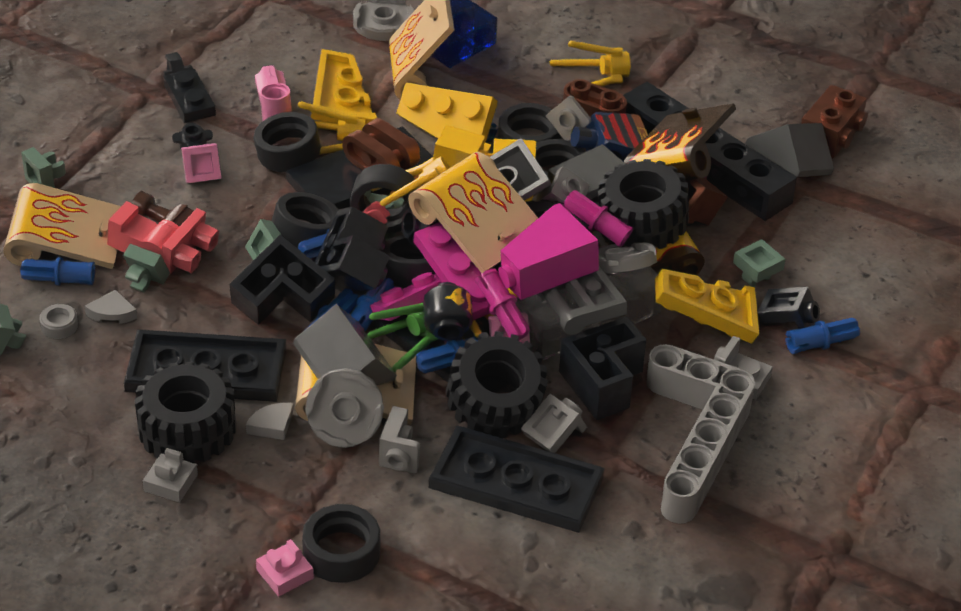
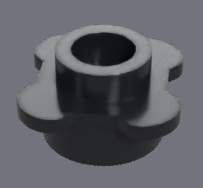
[172,123,213,150]

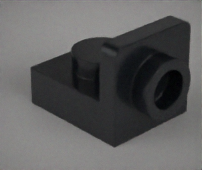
[757,287,820,329]

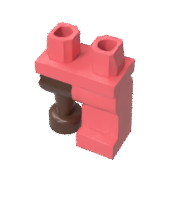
[107,191,219,275]

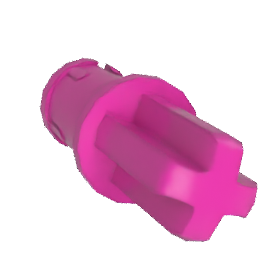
[564,190,633,247]
[475,268,530,341]

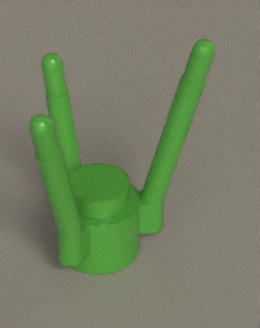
[368,302,438,372]

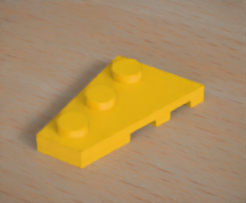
[311,49,377,125]
[396,83,498,143]
[655,269,759,344]

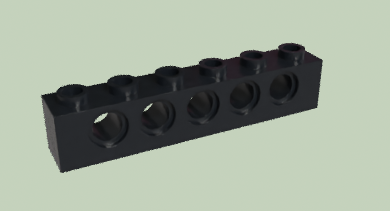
[623,82,797,221]

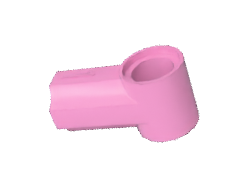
[255,65,292,121]

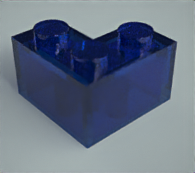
[431,0,497,68]

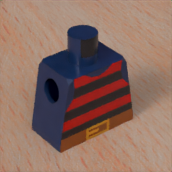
[570,112,648,162]

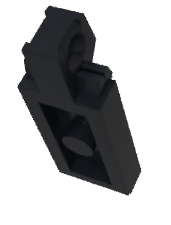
[163,52,216,123]

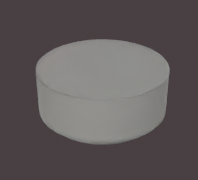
[39,304,78,339]

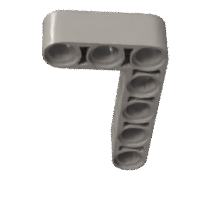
[646,344,755,524]

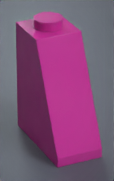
[498,203,599,300]

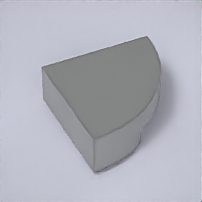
[85,290,137,324]
[246,403,294,440]

